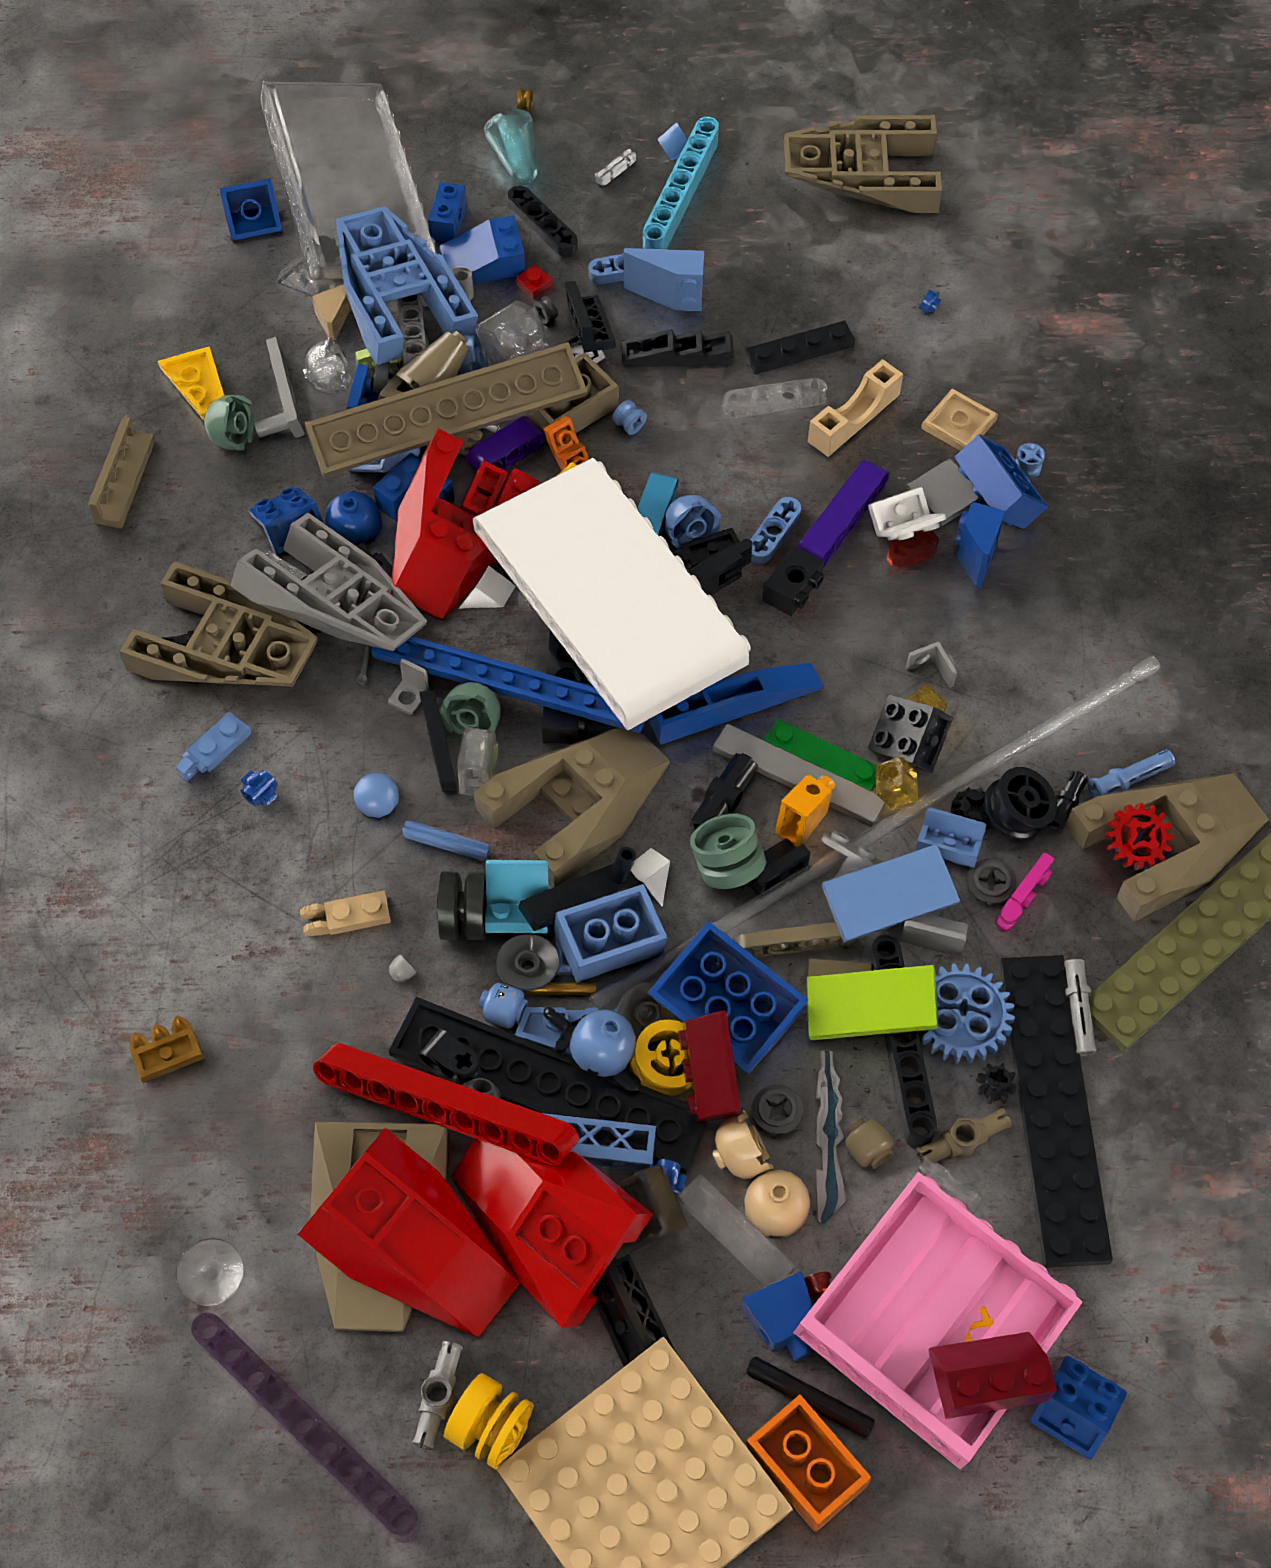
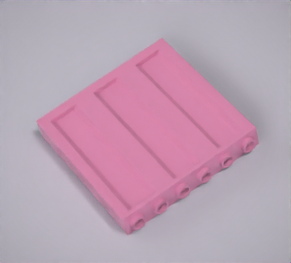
[793,1172,1083,1470]

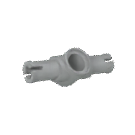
[412,1341,463,1450]

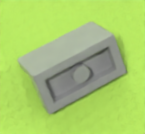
[900,914,969,957]

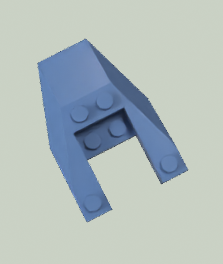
[336,206,478,365]

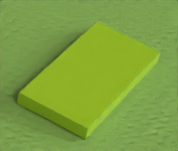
[807,965,938,1040]

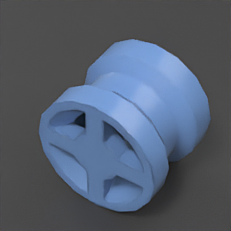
[612,400,647,435]
[1015,443,1045,479]

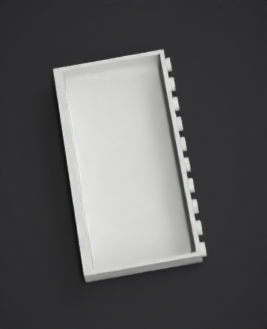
[473,458,751,731]

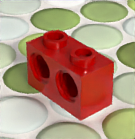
[460,460,508,516]

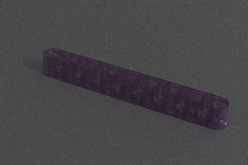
[191,1312,421,1543]

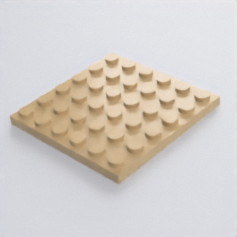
[497,1336,794,1568]

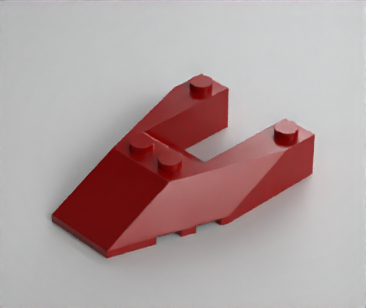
[391,428,539,621]

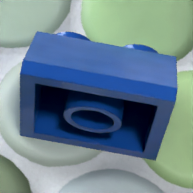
[219,178,283,241]
[955,501,1005,588]

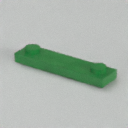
[764,718,884,792]

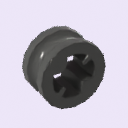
[533,296,558,324]

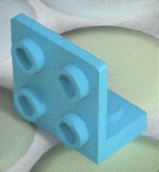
[485,860,549,933]

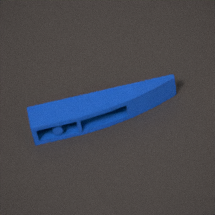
[649,663,823,745]

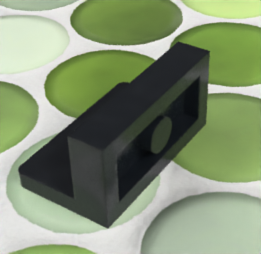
[748,838,810,897]

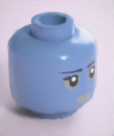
[479,983,528,1029]

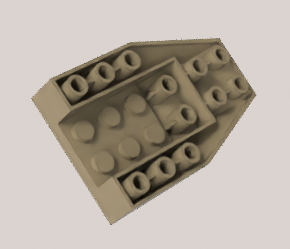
[310,1122,450,1332]

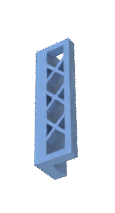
[542,1113,656,1173]

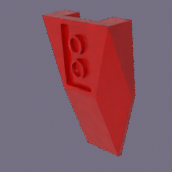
[451,1138,653,1328]

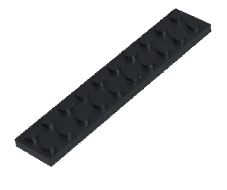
[999,955,1113,1268]
[389,997,709,1174]

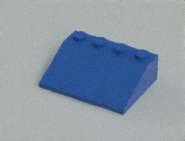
[648,920,809,1074]

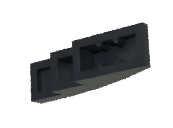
[621,329,734,366]

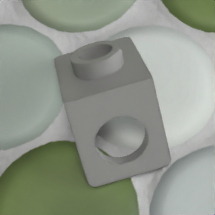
[906,642,957,688]
[388,659,430,715]

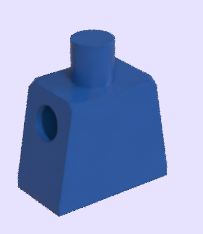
[741,1272,813,1362]

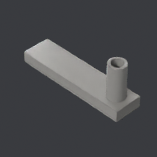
[254,337,305,438]

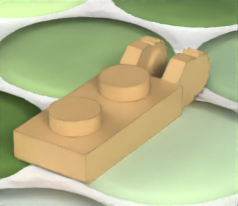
[300,890,391,937]

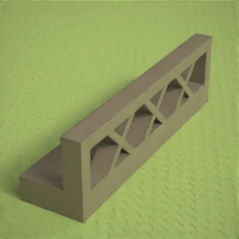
[88,416,155,529]

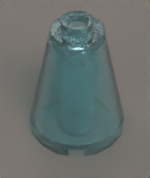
[484,109,537,185]

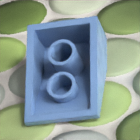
[624,248,704,311]

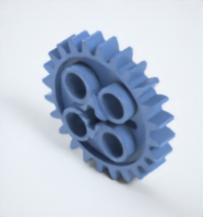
[918,963,1015,1064]

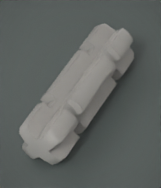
[595,149,636,186]

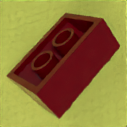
[678,1011,741,1123]
[928,1332,1057,1419]

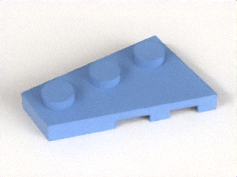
[515,1007,617,1058]

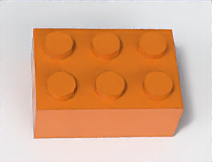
[746,1395,872,1533]

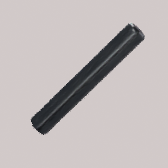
[746,1357,875,1437]

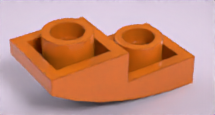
[543,416,589,471]

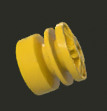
[443,1373,534,1470]

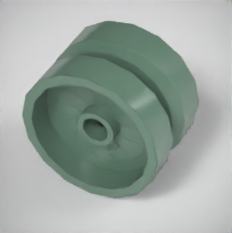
[690,813,767,889]

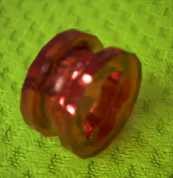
[804,1271,832,1299]

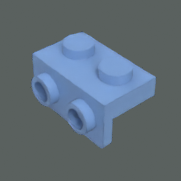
[915,807,987,868]

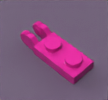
[995,853,1054,932]

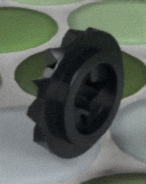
[951,787,992,830]

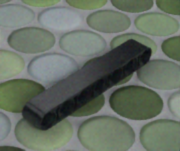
[870,934,937,1149]

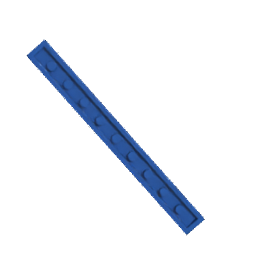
[371,636,645,733]

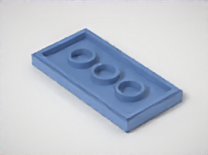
[821,844,960,943]

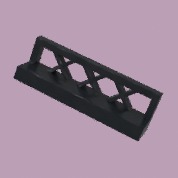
[565,281,616,353]
[591,1254,676,1367]

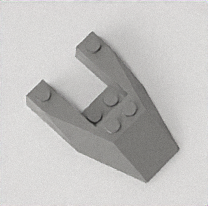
[230,513,427,651]

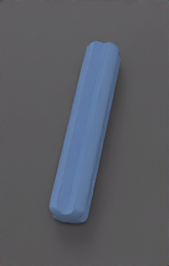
[402,820,490,861]

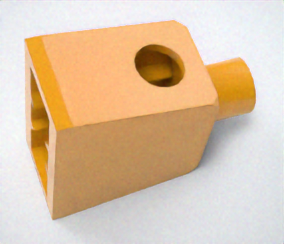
[775,775,835,847]

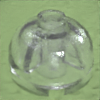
[303,338,353,394]

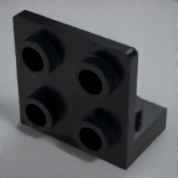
[868,695,953,773]

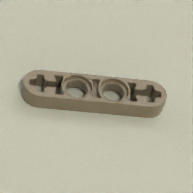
[734,921,856,958]

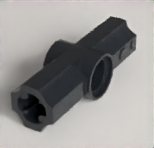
[690,753,758,830]

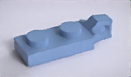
[176,711,252,782]

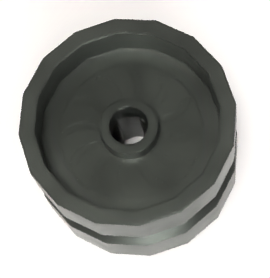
[437,871,487,940]

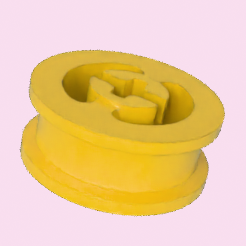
[630,1019,692,1096]

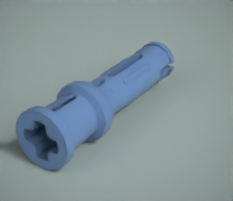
[1088,749,1175,798]

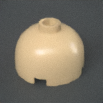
[712,1110,773,1179]
[744,1169,811,1238]

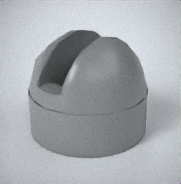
[389,954,417,982]

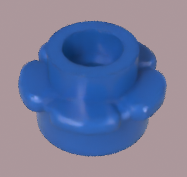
[919,290,941,315]

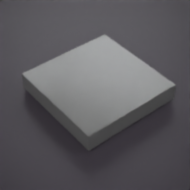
[906,458,984,527]

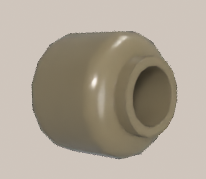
[845,1118,894,1169]

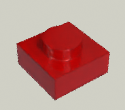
[515,264,553,299]

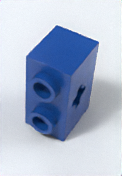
[428,182,467,244]

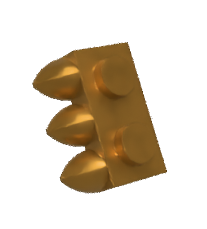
[130,1015,204,1083]

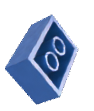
[954,434,1049,529]

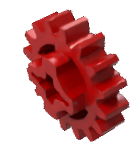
[1105,802,1174,871]

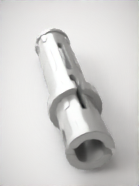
[1064,959,1097,1056]

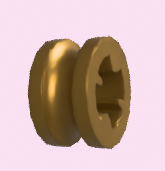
[517,88,533,112]

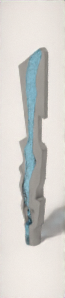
[816,1050,847,1224]

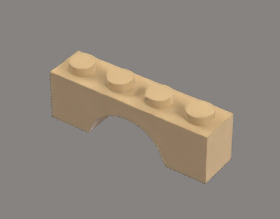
[808,359,903,457]

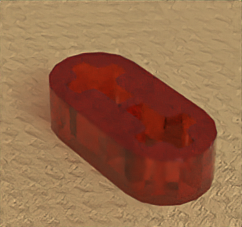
[887,530,939,568]

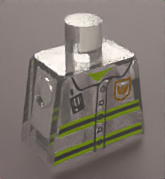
[457,728,499,796]

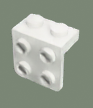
[868,487,946,541]

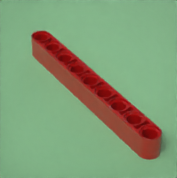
[313,1043,579,1166]

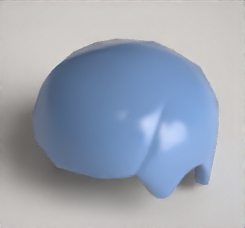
[354,773,399,818]

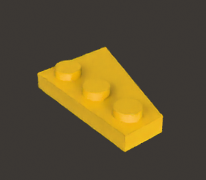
[158,346,225,421]

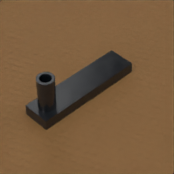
[518,847,639,932]

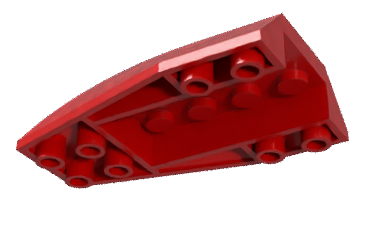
[297,1127,520,1338]

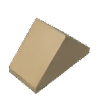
[312,284,351,341]

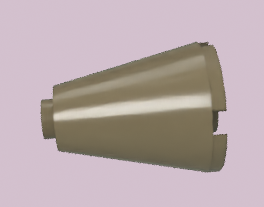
[396,330,469,389]

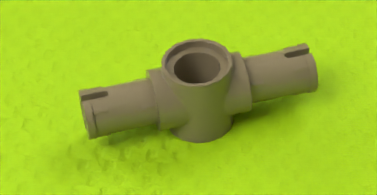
[915,1108,1012,1168]

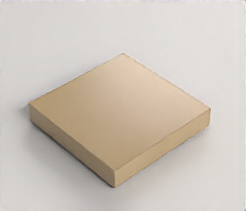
[921,389,998,451]

